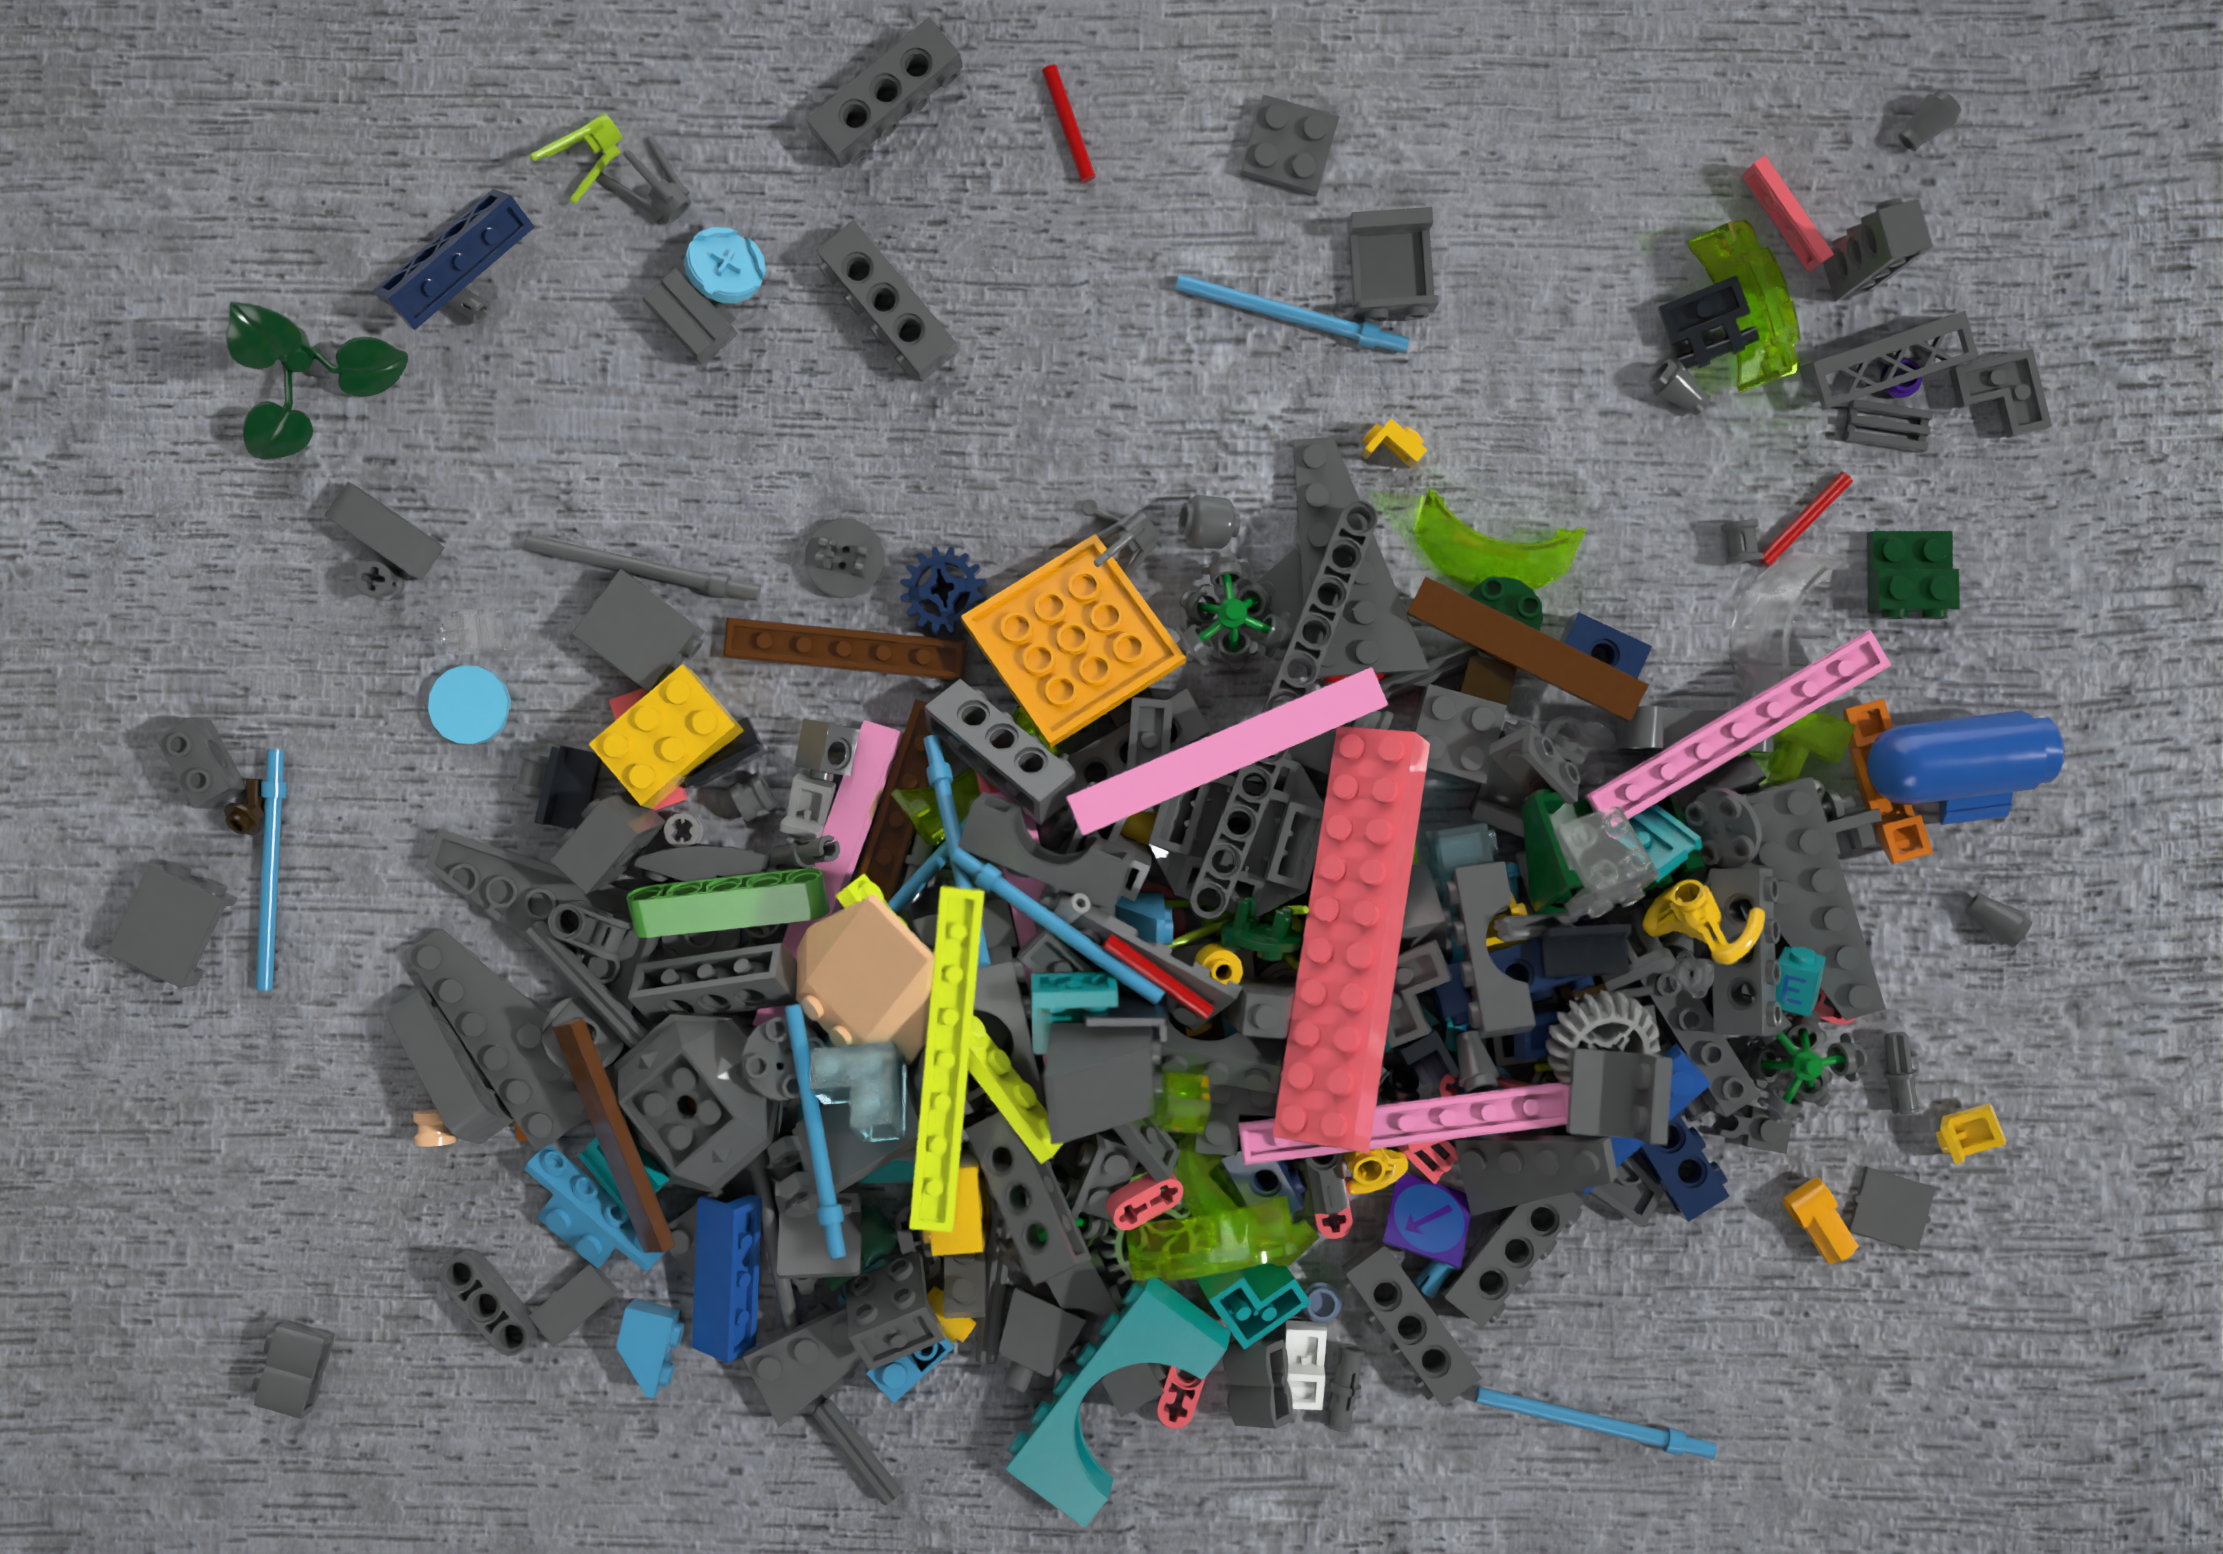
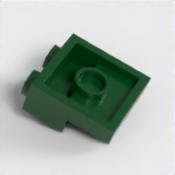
[1867,531,1960,620]

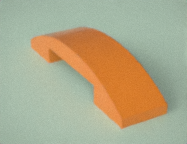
[1843,699,1933,864]

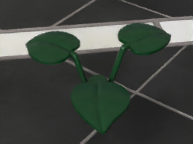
[226,302,408,460]

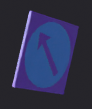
[1382,1173,1471,1269]

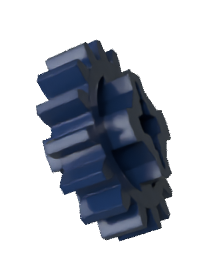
[900,547,987,634]

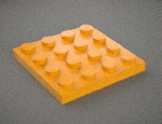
[961,534,1186,748]

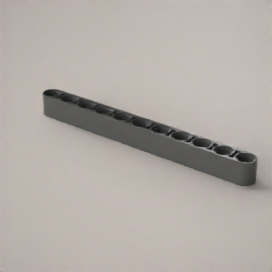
[1189,500,1378,919]

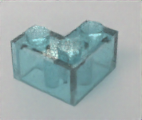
[1426,823,1498,911]
[809,1041,906,1142]

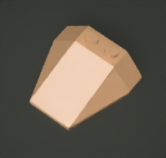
[796,894,934,1065]

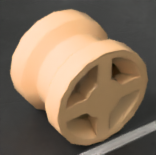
[413,1109,457,1147]

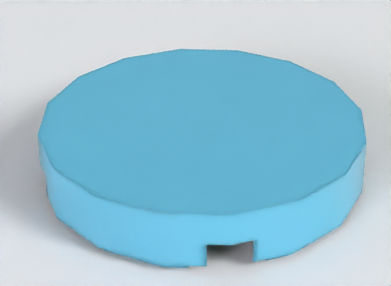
[684,227,766,303]
[428,665,511,745]

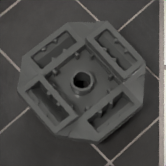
[1148,755,1324,917]
[613,1012,783,1193]

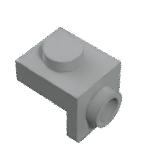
[779,774,836,839]

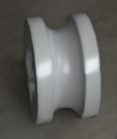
[664,812,704,848]

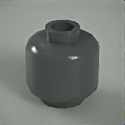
[1178,495,1241,549]

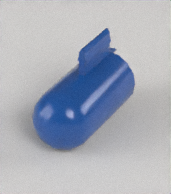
[1866,710,2065,825]

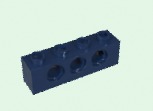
[1429,924,1597,1027]
[1638,1109,1730,1222]

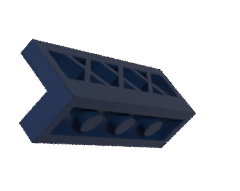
[373,189,535,330]

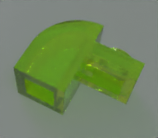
[1767,713,1856,786]
[1157,1072,1211,1134]

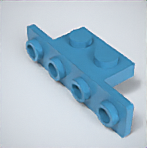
[524,1144,666,1272]

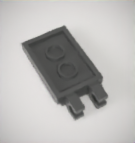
[767,1063,921,1205]

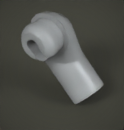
[1039,888,1091,924]

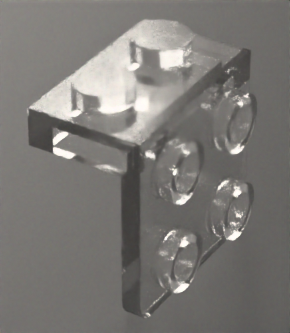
[1555,806,1660,919]

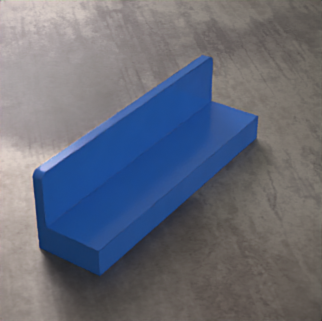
[692,1194,762,1363]

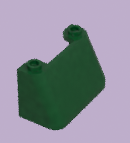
[1522,789,1704,914]

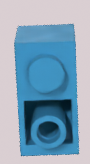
[1115,892,1173,945]
[616,1299,684,1399]
[866,1335,955,1404]

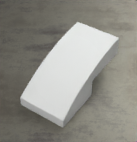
[1284,1320,1327,1410]

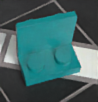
[1031,972,1118,1054]

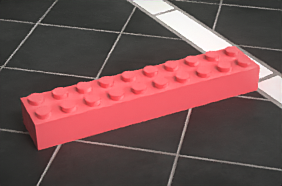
[1272,726,1430,1154]

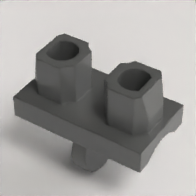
[1821,789,1882,855]

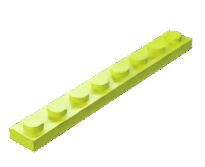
[835,873,1063,1164]
[910,886,985,1232]

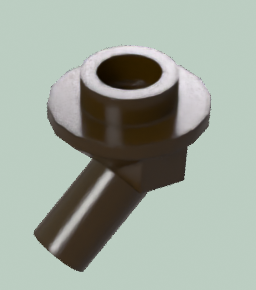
[224,779,265,835]

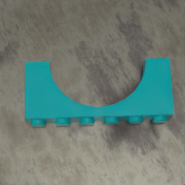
[1005,1273,1231,1528]

